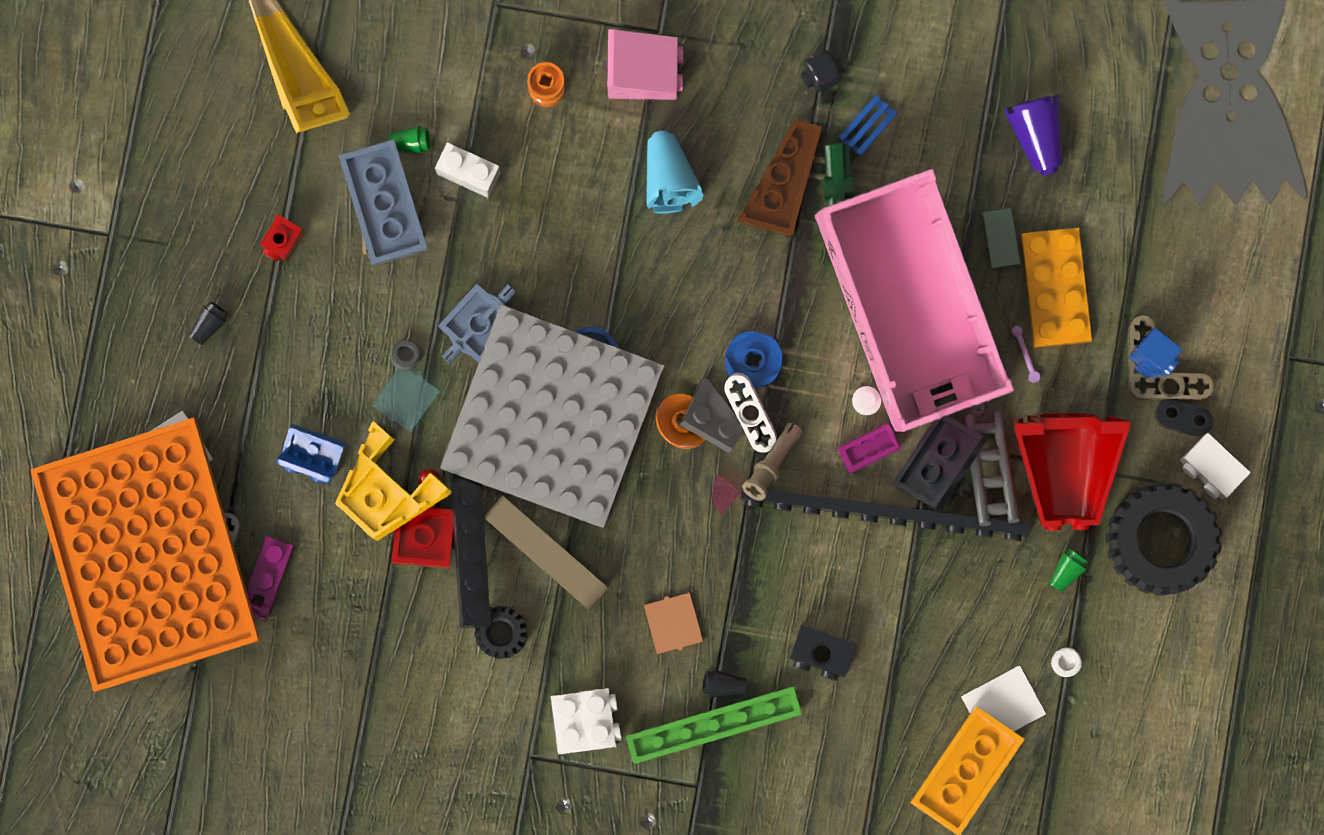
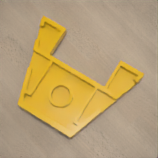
[335,421,452,541]

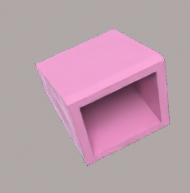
[607,30,683,100]

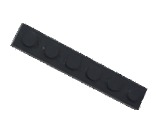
[450,472,491,629]

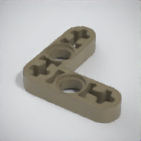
[1128,315,1214,401]

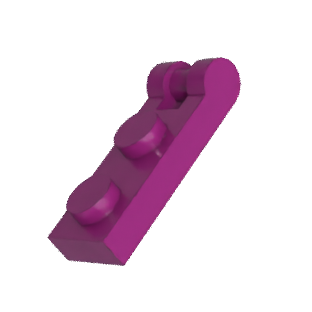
[247,536,295,622]

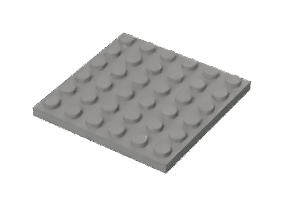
[440,304,664,528]

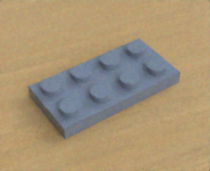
[339,140,427,266]

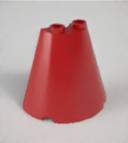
[1014,413,1130,531]

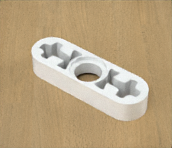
[725,373,777,452]

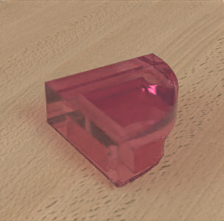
[712,475,741,515]

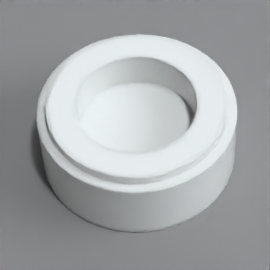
[1051,648,1082,677]

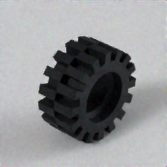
[474,606,528,659]

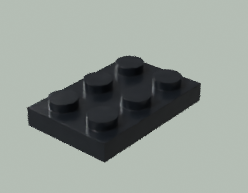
[892,415,987,512]

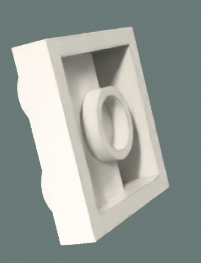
[551,688,621,754]

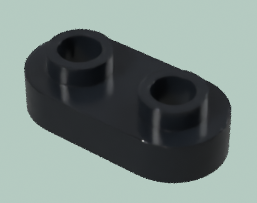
[1155,399,1213,437]

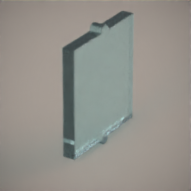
[372,369,440,432]

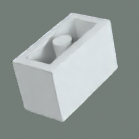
[435,143,501,198]
[1179,433,1251,500]

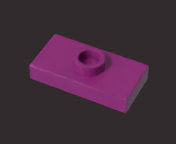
[837,423,902,474]

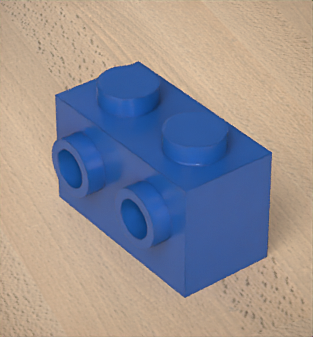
[1128,328,1182,379]

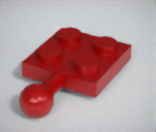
[391,469,454,569]

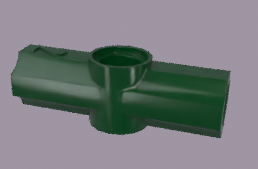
[824,143,854,207]

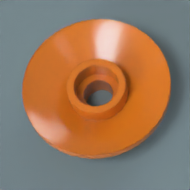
[656,394,705,449]

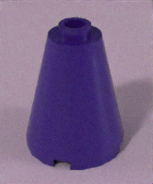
[1004,94,1062,176]

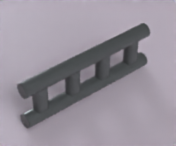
[963,412,1020,526]

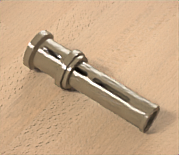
[742,423,803,500]

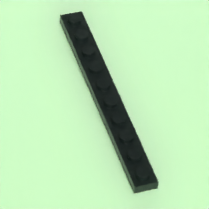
[740,488,1031,542]

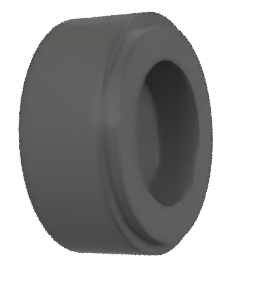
[391,340,420,371]

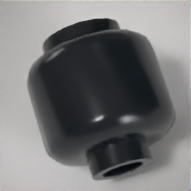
[801,50,845,92]

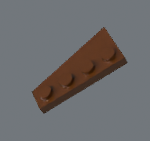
[737,119,822,237]

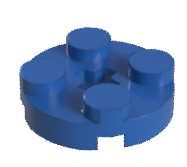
[725,331,782,389]

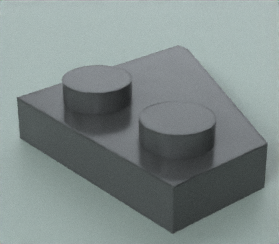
[680,377,743,453]

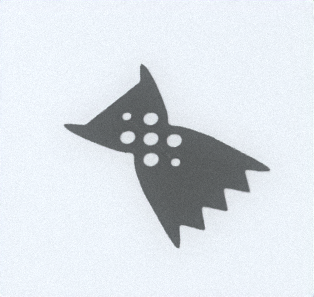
[1163,0,1307,206]

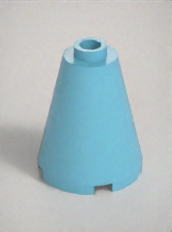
[646,130,704,214]

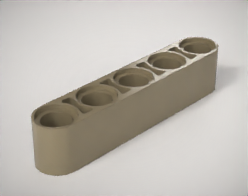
[484,496,609,610]

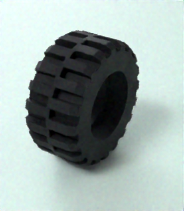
[1106,483,1222,596]

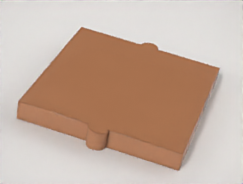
[644,593,703,654]

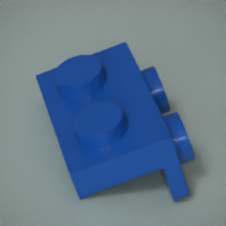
[276,424,346,483]

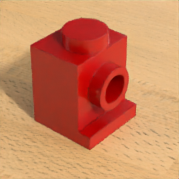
[260,214,305,262]

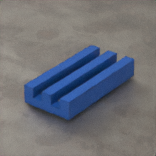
[839,95,897,157]

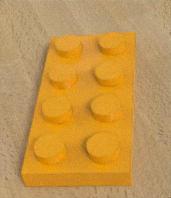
[1021,228,1092,348]
[910,706,1024,835]

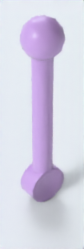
[1012,326,1040,383]

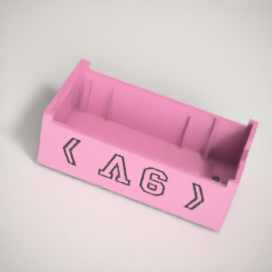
[815,169,1014,432]

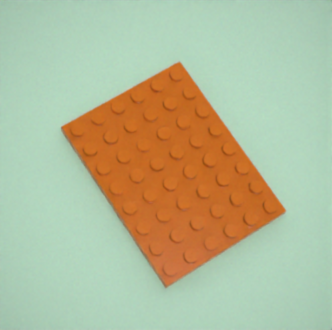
[30,418,261,692]

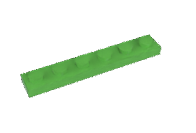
[626,686,802,764]

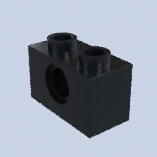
[789,625,856,681]

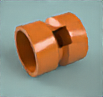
[527,62,566,107]

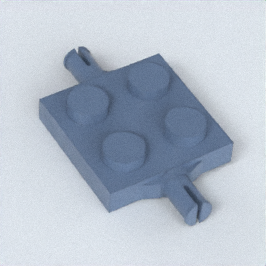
[438,284,516,364]

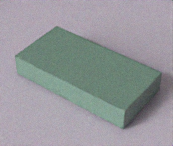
[982,208,1020,270]

